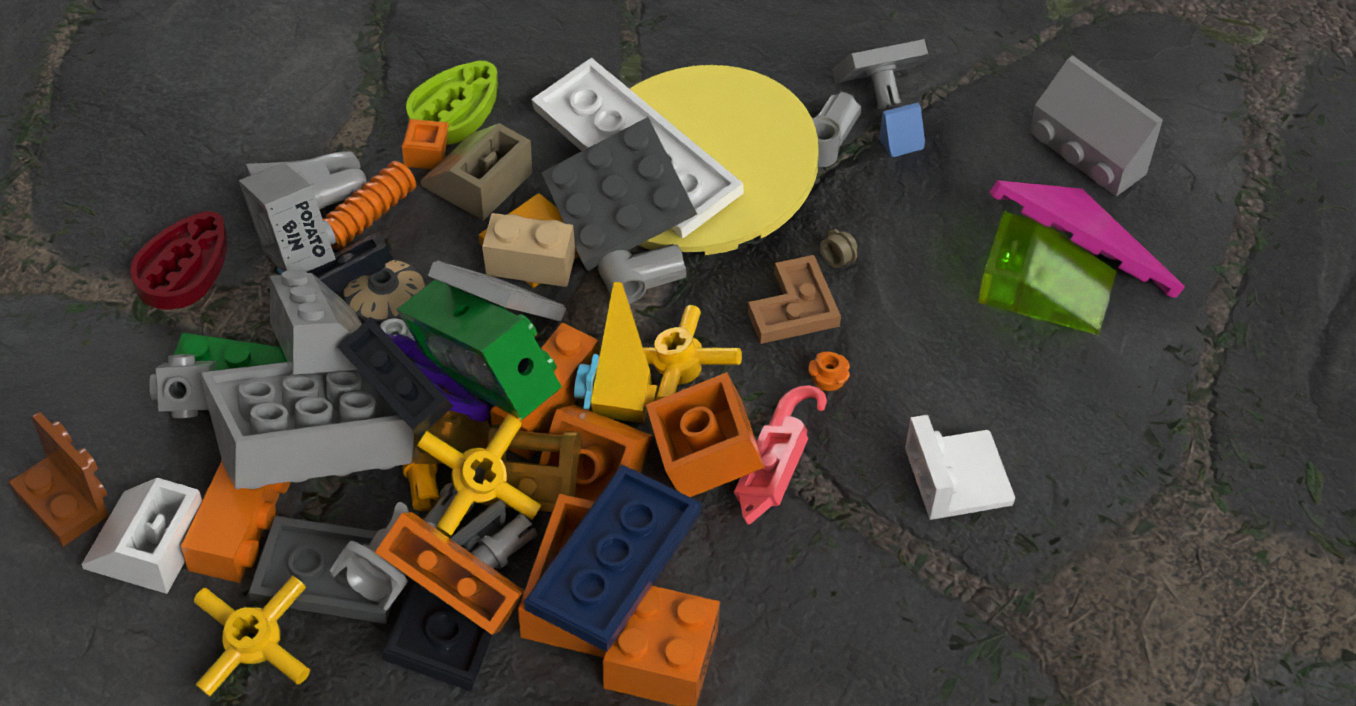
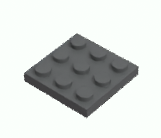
[541,117,697,271]

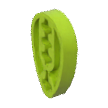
[406,61,498,145]

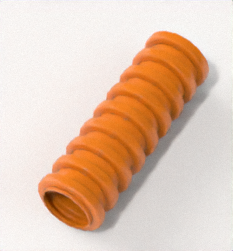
[323,161,416,251]

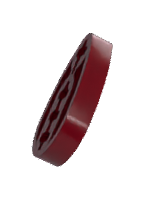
[130,211,227,310]

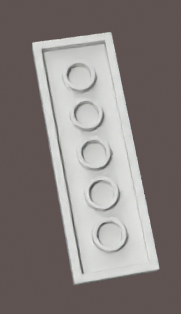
[531,58,744,239]

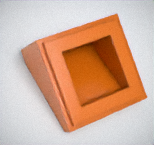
[402,119,449,170]

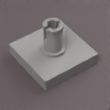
[832,39,928,109]

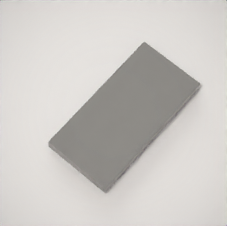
[428,260,566,321]

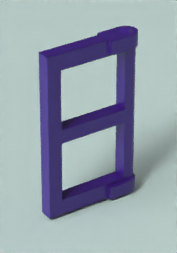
[386,333,492,422]

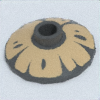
[343,259,426,324]

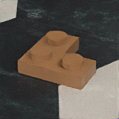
[748,255,841,344]

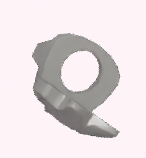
[329,502,436,613]

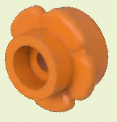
[808,352,850,391]

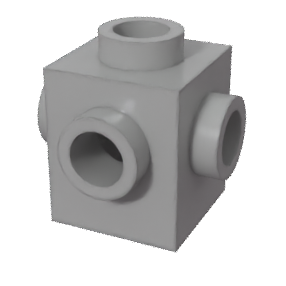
[150,354,217,418]

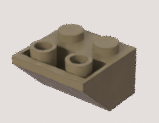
[420,123,532,221]

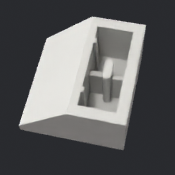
[82,478,202,594]

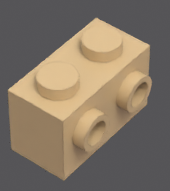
[482,213,576,287]

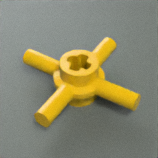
[643,305,742,401]
[417,415,541,537]
[194,575,310,697]

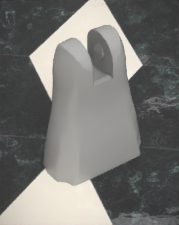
[244,151,367,210]

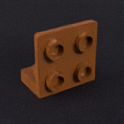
[9,412,109,547]

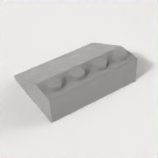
[201,362,414,489]

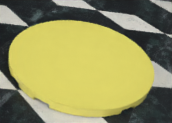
[630,65,819,255]

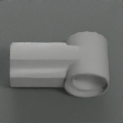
[812,91,861,167]
[597,244,686,304]

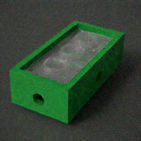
[396,279,562,420]

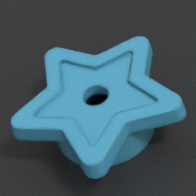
[574,354,599,409]

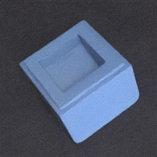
[879,102,925,157]

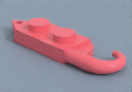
[734,385,827,525]

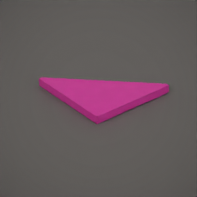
[989,180,1185,298]

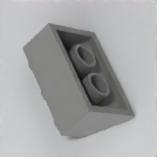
[1029,56,1163,196]
[270,270,362,375]

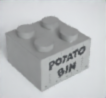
[239,162,336,272]

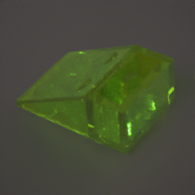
[978,212,1116,335]

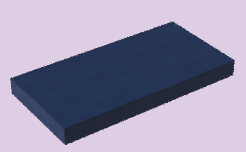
[524,465,702,652]

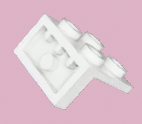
[905,415,1015,520]

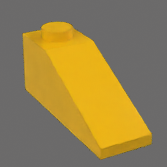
[591,282,658,424]

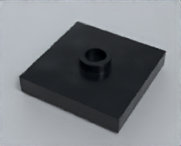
[382,580,493,692]

